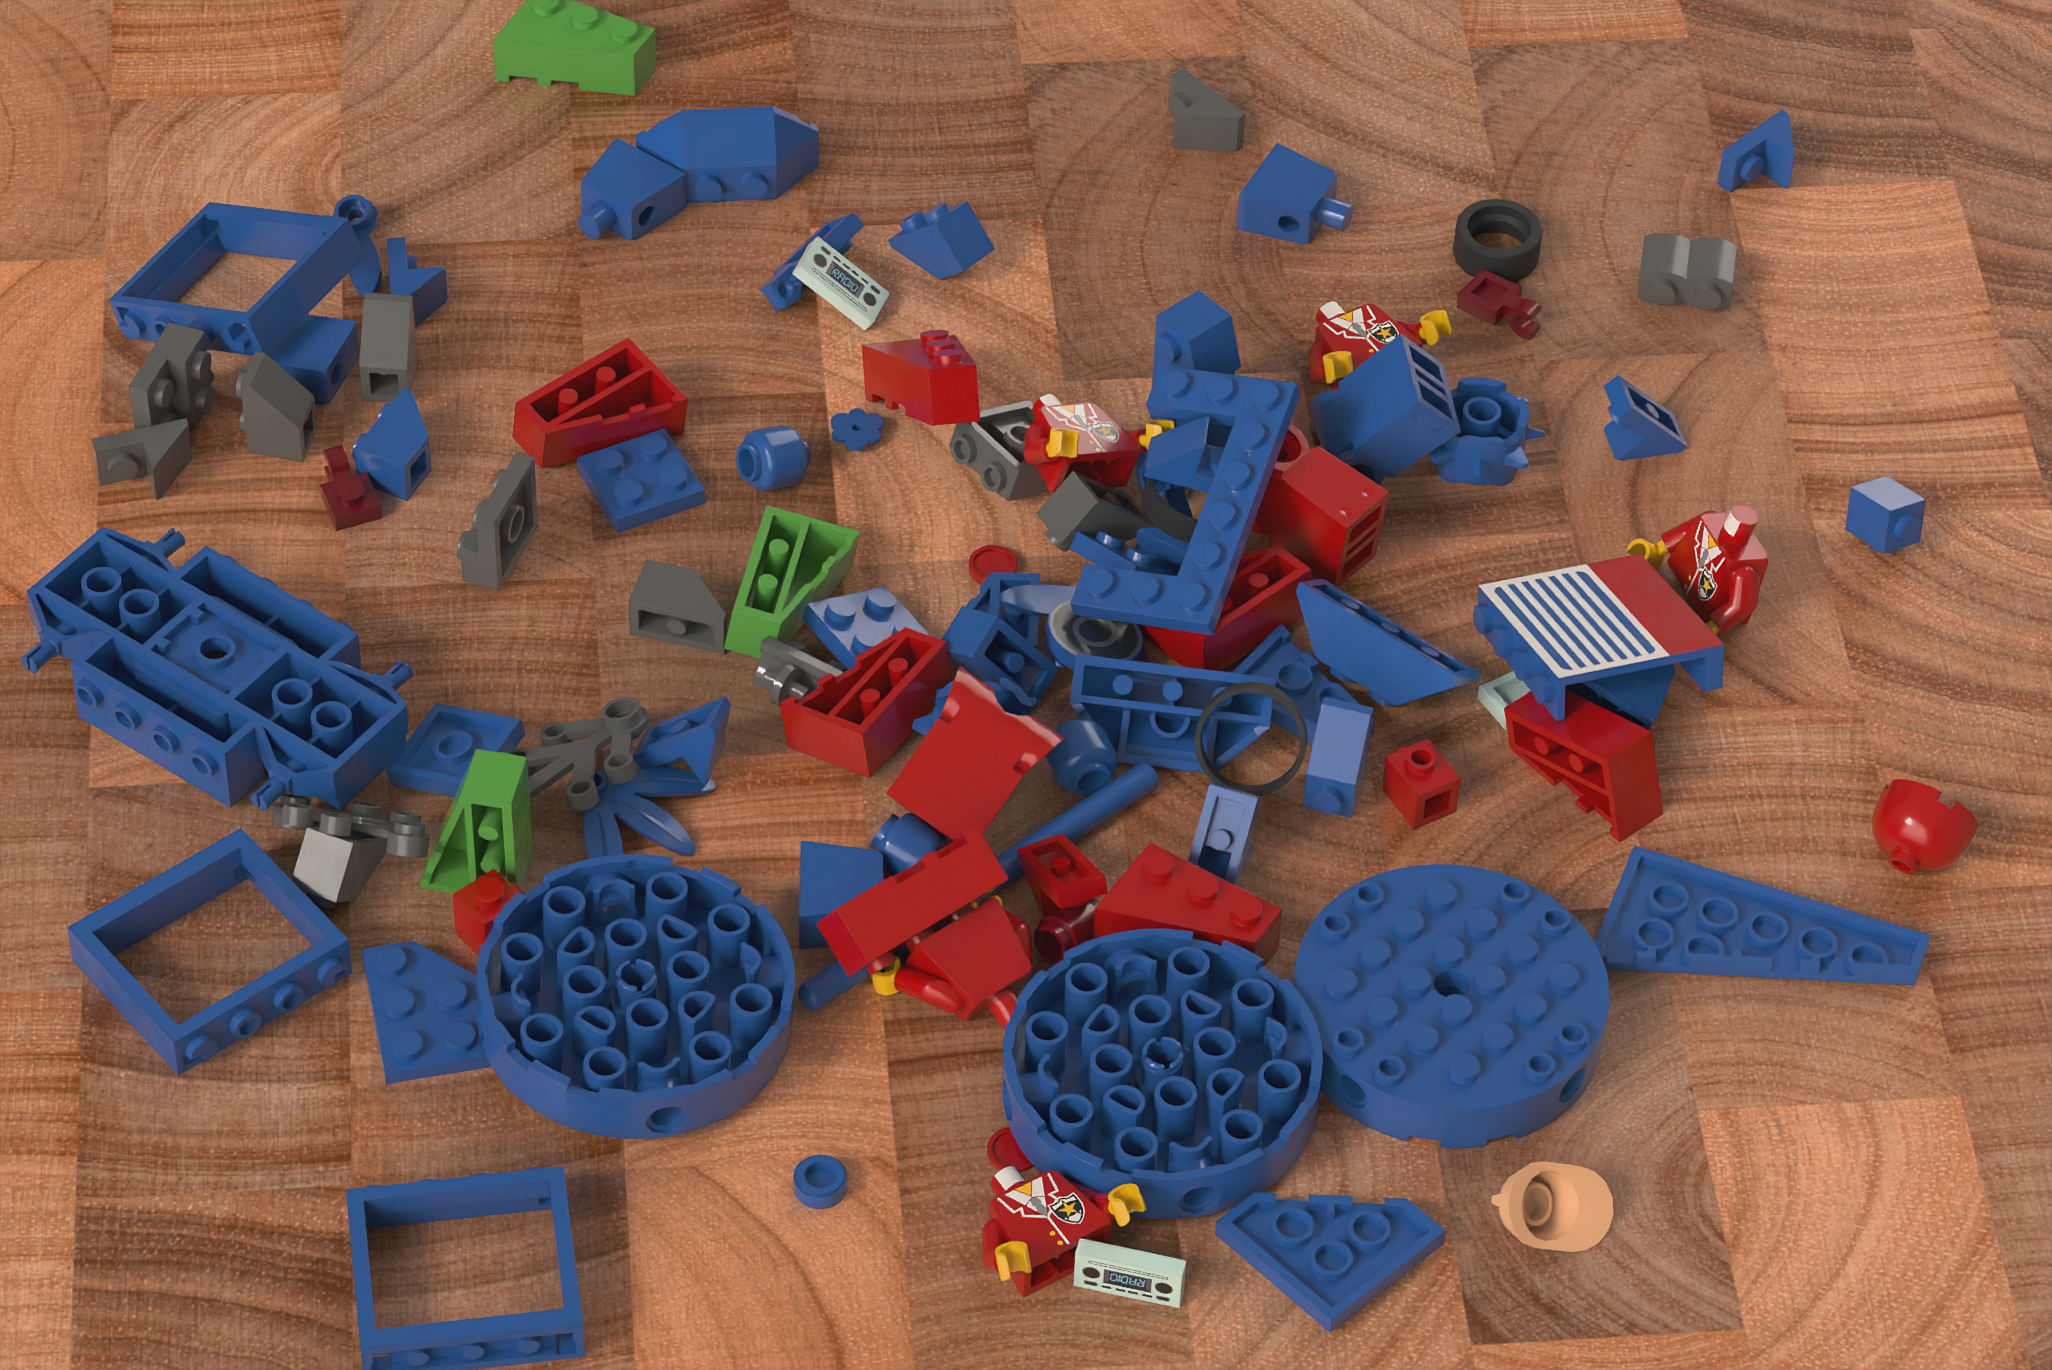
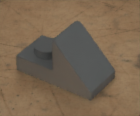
[1168,68,1245,152]
[91,418,192,500]

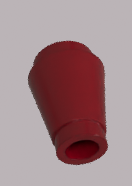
[1034,899,1100,963]

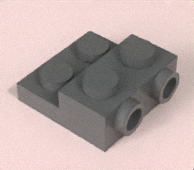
[129,322,215,431]
[949,400,1046,501]
[456,452,538,591]

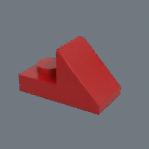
[1016,833,1108,917]

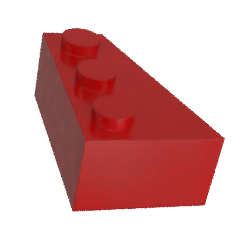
[862,330,980,426]
[512,337,688,469]
[1138,545,1311,671]
[780,627,953,778]
[1504,689,1663,842]
[816,826,1009,978]
[1093,842,1282,967]

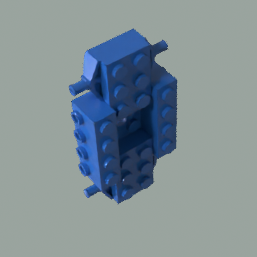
[21,528,414,811]

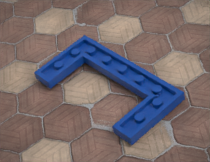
[1070,365,1300,635]

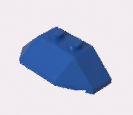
[636,106,819,203]
[1296,578,1481,707]
[1070,654,1276,774]

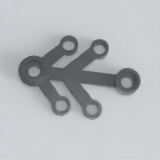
[511,697,649,811]
[268,794,430,858]

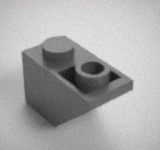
[359,293,418,402]
[236,351,317,463]

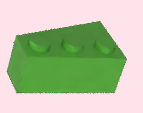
[493,0,656,96]
[724,505,861,659]
[418,749,533,894]

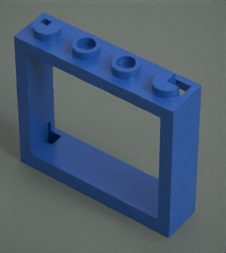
[108,202,364,356]
[67,828,352,1076]
[346,1166,585,1370]

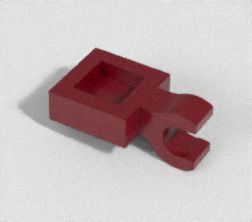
[1457,269,1541,339]
[320,445,383,531]

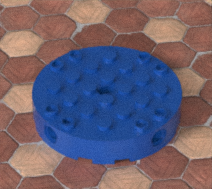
[476,854,795,1139]
[1293,864,1610,1148]
[1002,929,1323,1219]

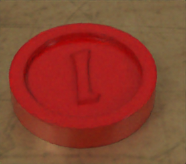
[969,545,1017,585]
[987,1127,1034,1173]

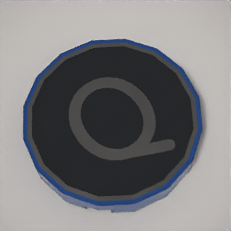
[1044,598,1143,670]

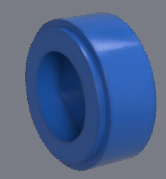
[793,1155,847,1209]

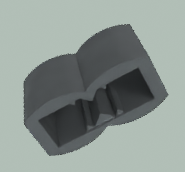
[1637,233,1737,310]

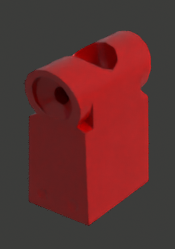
[1251,424,1390,588]
[886,666,1065,841]

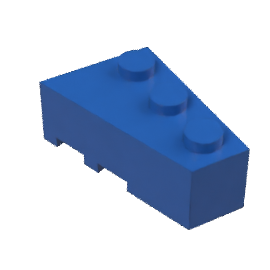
[1150,290,1241,448]

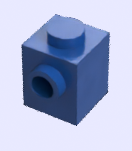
[1845,476,1926,553]

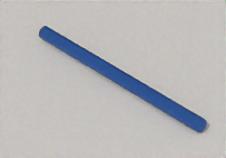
[798,762,1159,1011]

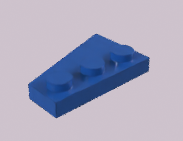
[1232,624,1375,745]

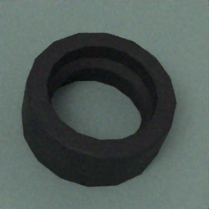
[1453,199,1543,282]

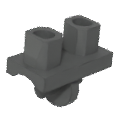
[752,636,847,706]

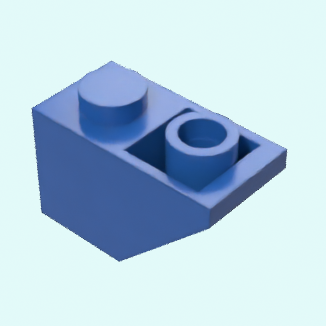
[888,201,995,280]
[352,388,432,501]

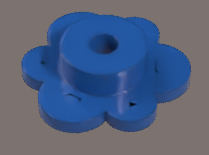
[831,408,883,451]

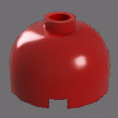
[1872,779,1978,875]

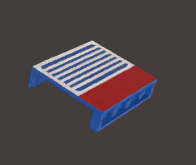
[1473,554,1725,722]

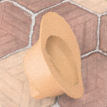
[1491,1161,1614,1252]

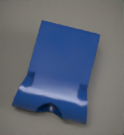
[1310,334,1461,485]

